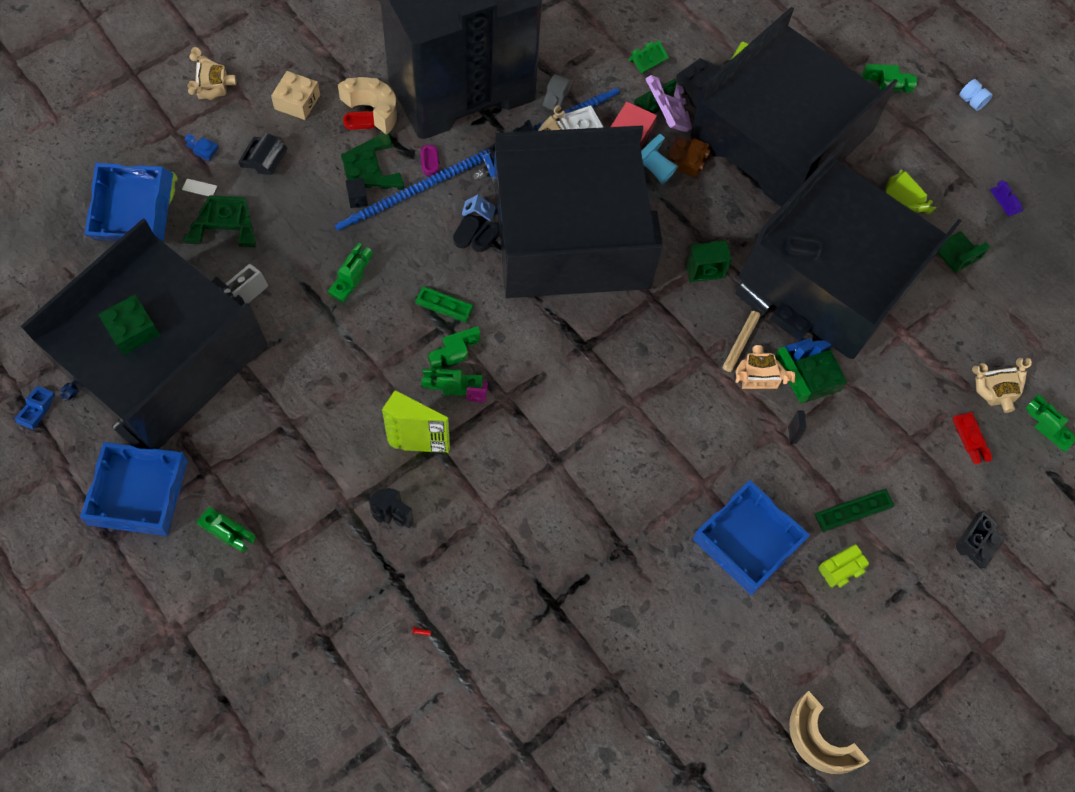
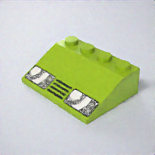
[382,390,450,453]

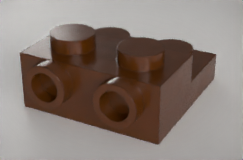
[666,136,711,178]

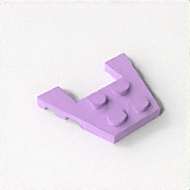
[645,75,692,132]

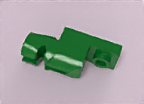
[861,64,917,93]
[328,243,373,303]
[427,326,480,370]
[421,369,483,396]
[1025,394,1075,452]
[196,507,256,553]

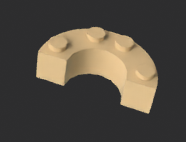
[338,77,397,134]
[789,691,870,774]

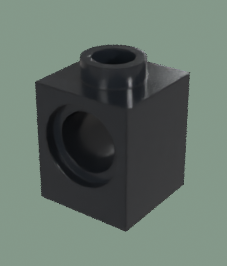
[345,178,368,208]

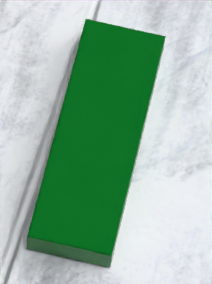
[415,286,474,323]
[775,346,811,404]

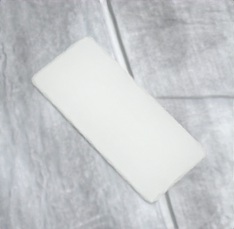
[182,179,217,196]

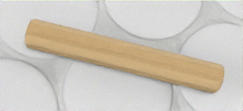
[723,311,760,372]

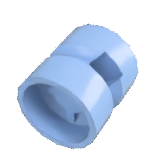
[959,79,993,111]

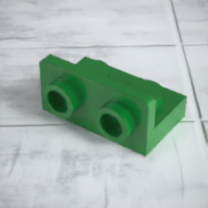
[628,41,669,74]

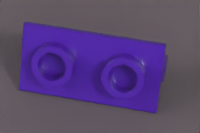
[990,180,1023,217]

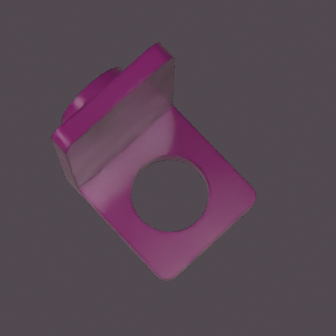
[467,381,488,403]

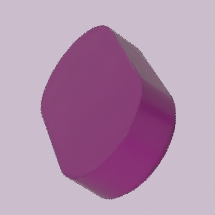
[420,145,439,177]

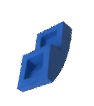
[792,341,832,362]
[15,386,55,430]

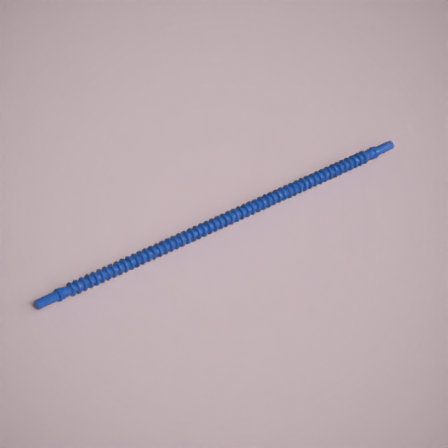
[334,87,620,231]

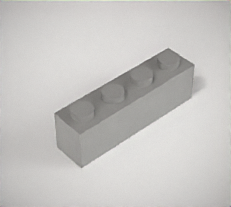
[222,264,268,307]

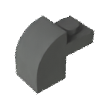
[542,74,573,112]

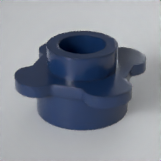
[60,381,79,401]

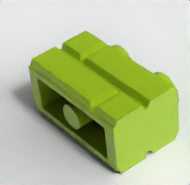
[818,544,869,588]

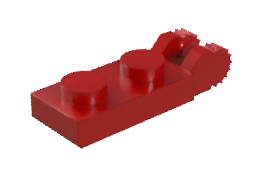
[952,412,992,465]

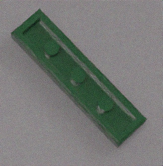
[815,489,895,533]

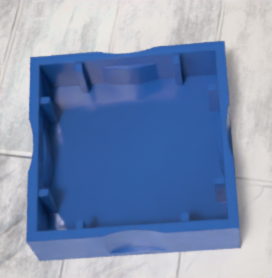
[84,163,173,242]
[80,442,188,536]
[692,480,810,596]

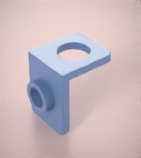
[462,194,495,221]

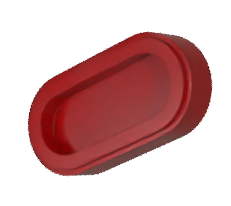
[343,111,376,130]

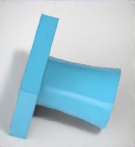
[641,134,678,185]

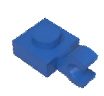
[184,134,218,161]

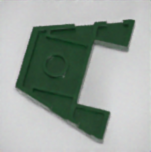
[341,133,404,190]
[183,195,256,248]

